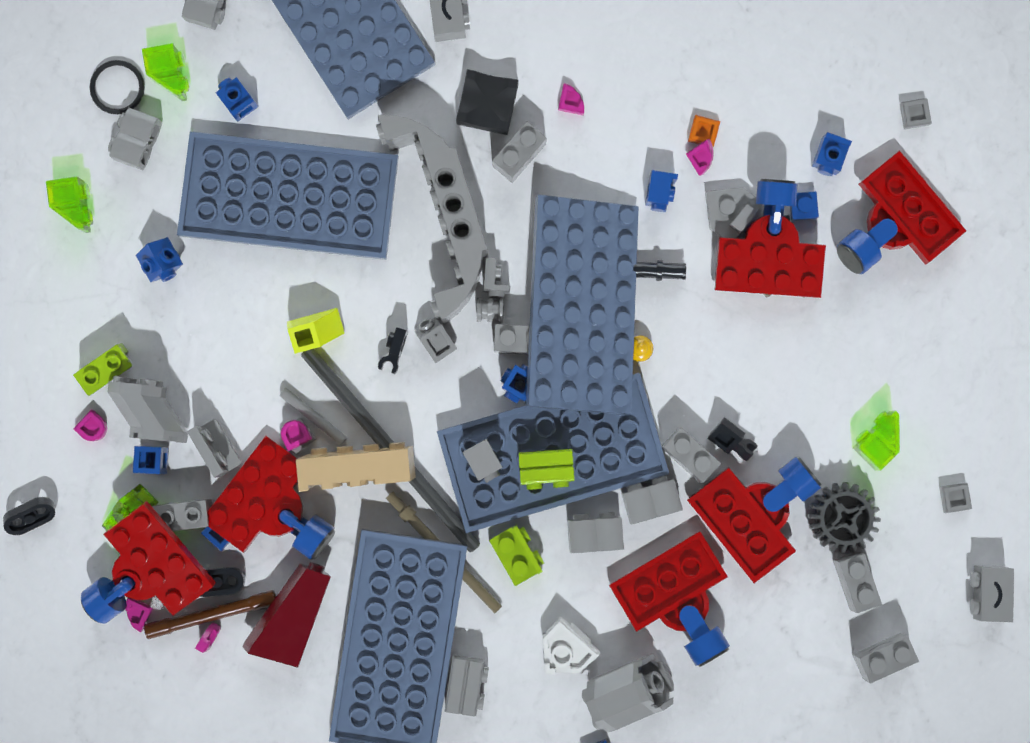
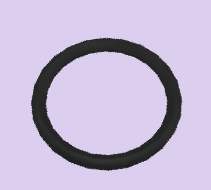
[89,60,145,115]

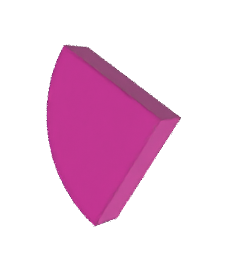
[558,83,584,116]
[686,139,713,176]
[126,597,154,632]
[195,622,221,653]

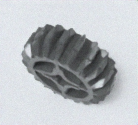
[808,482,881,554]

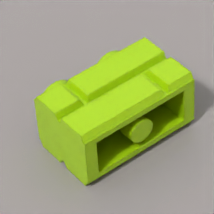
[518,449,574,490]

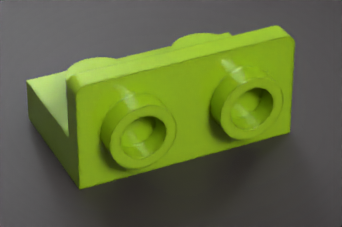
[73,343,132,396]
[489,524,545,586]

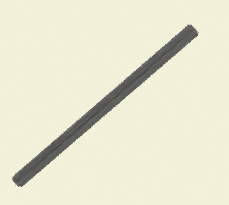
[301,349,480,553]

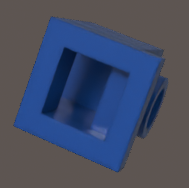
[215,77,258,122]
[812,132,852,176]
[645,170,678,212]
[133,446,169,474]

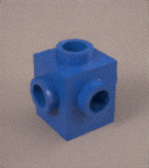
[135,237,183,282]
[500,364,528,403]

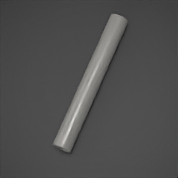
[279,388,347,445]

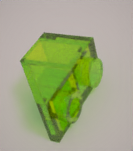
[142,43,189,101]
[46,177,93,233]
[853,410,900,471]
[102,484,159,531]

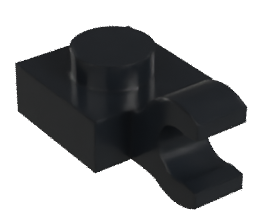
[378,327,408,374]
[707,417,758,461]

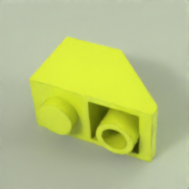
[287,308,344,354]

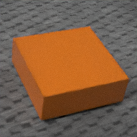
[688,115,720,147]

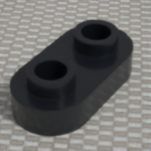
[3,497,55,535]
[200,567,245,597]

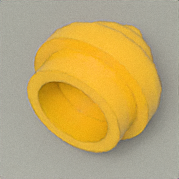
[633,335,653,362]

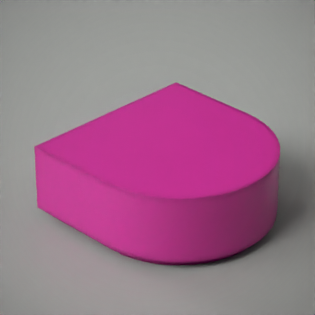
[73,409,107,441]
[281,420,313,451]

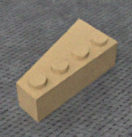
[296,442,416,492]

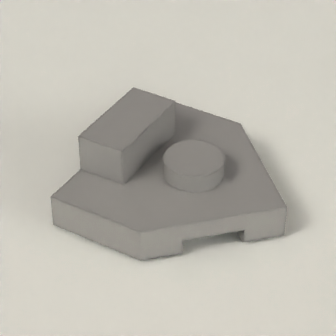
[705,187,763,238]

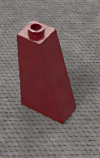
[242,562,331,668]

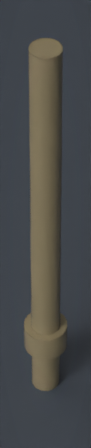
[386,491,502,614]

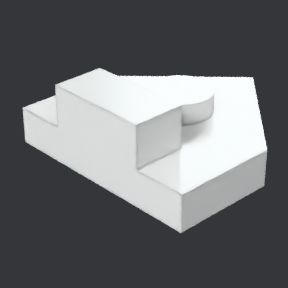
[542,616,600,674]

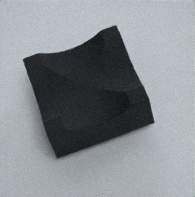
[456,69,519,135]

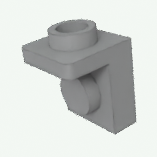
[483,257,510,298]
[414,317,457,363]

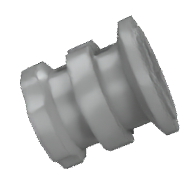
[477,297,504,323]

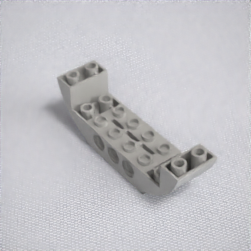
[376,115,488,324]

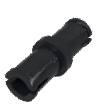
[633,260,686,281]

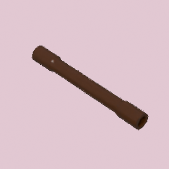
[144,590,276,639]

